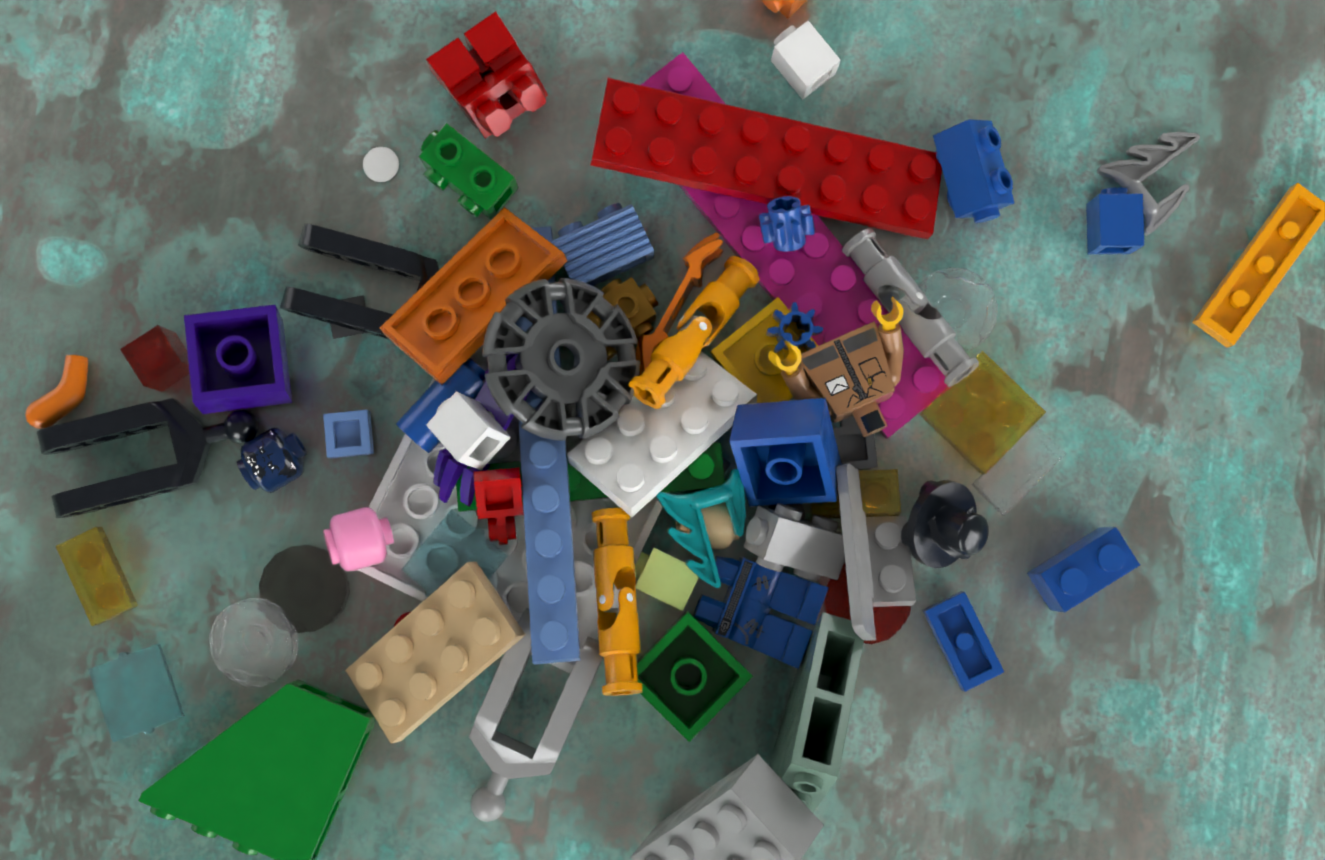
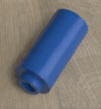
[396,358,485,453]

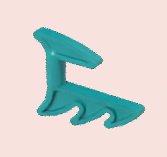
[656,469,746,588]

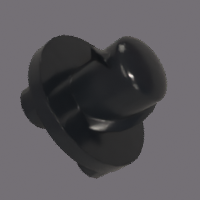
[901,480,989,568]

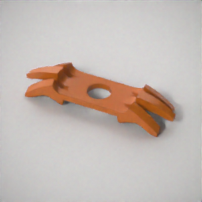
[635,233,724,376]

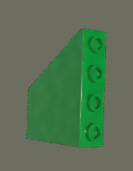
[138,679,376,860]

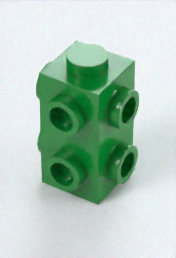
[419,123,519,220]

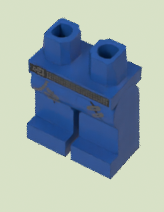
[693,556,829,669]

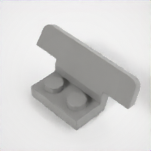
[836,463,916,640]

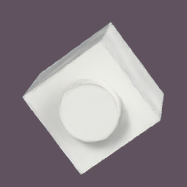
[771,21,841,100]
[426,391,511,470]

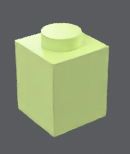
[635,548,699,611]

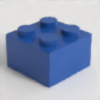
[729,398,842,507]

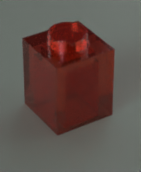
[120,325,190,392]

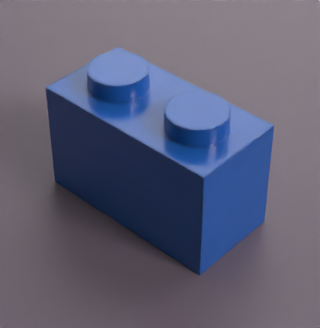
[1027,527,1140,613]

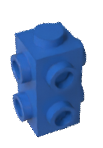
[933,119,1015,223]

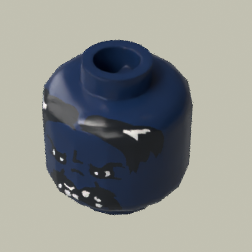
[237,427,307,493]

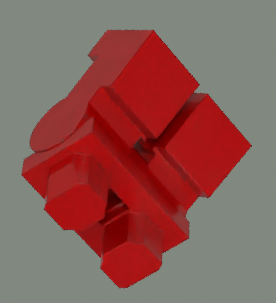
[426,11,548,139]

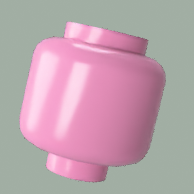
[323,507,394,571]

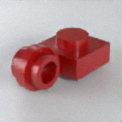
[474,467,524,546]

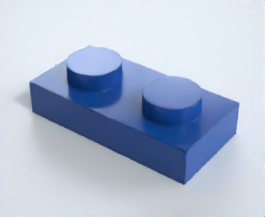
[922,591,1004,692]

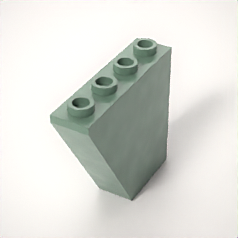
[769,612,864,813]

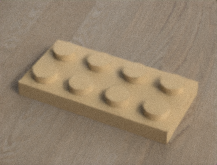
[345,562,526,744]

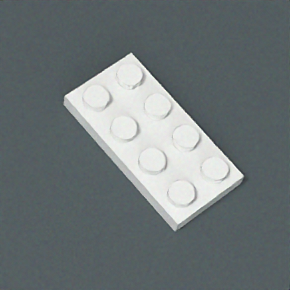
[567,351,757,517]

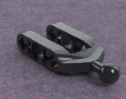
[280,224,440,340]
[37,398,259,518]

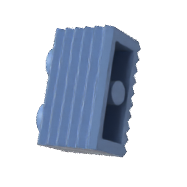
[552,203,654,286]

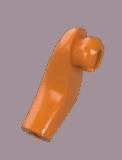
[25,355,88,429]

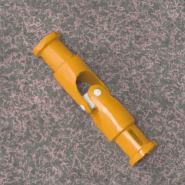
[628,256,760,409]
[592,508,642,696]

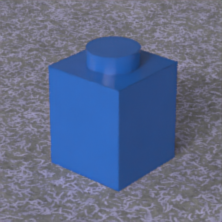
[1086,187,1144,254]

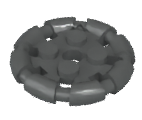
[482,278,640,441]

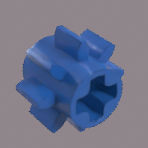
[759,196,815,252]
[766,302,823,353]

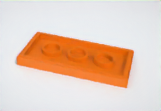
[380,207,567,385]

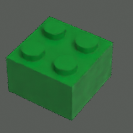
[637,610,753,742]

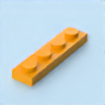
[1192,183,1325,348]

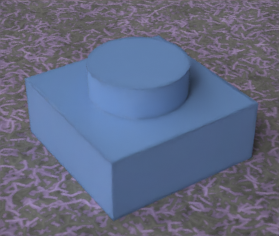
[323,410,374,459]

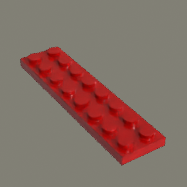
[590,78,942,240]

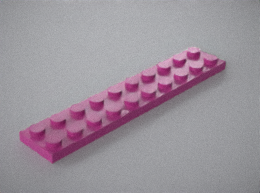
[641,52,952,439]

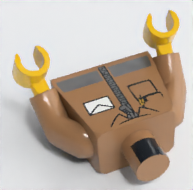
[768,296,904,437]

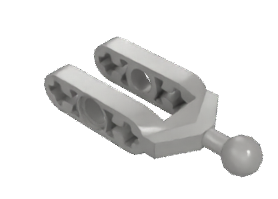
[468,608,603,822]

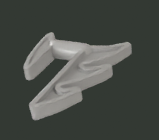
[1097,132,1200,236]

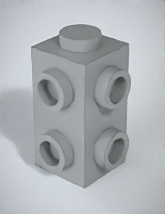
[743,503,845,582]

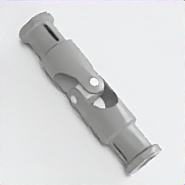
[842,228,979,387]

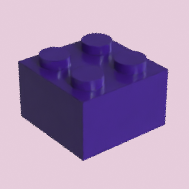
[184,304,293,414]

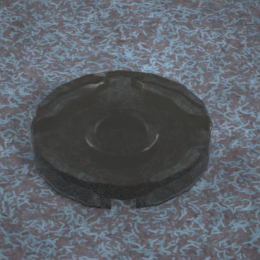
[259,545,350,633]

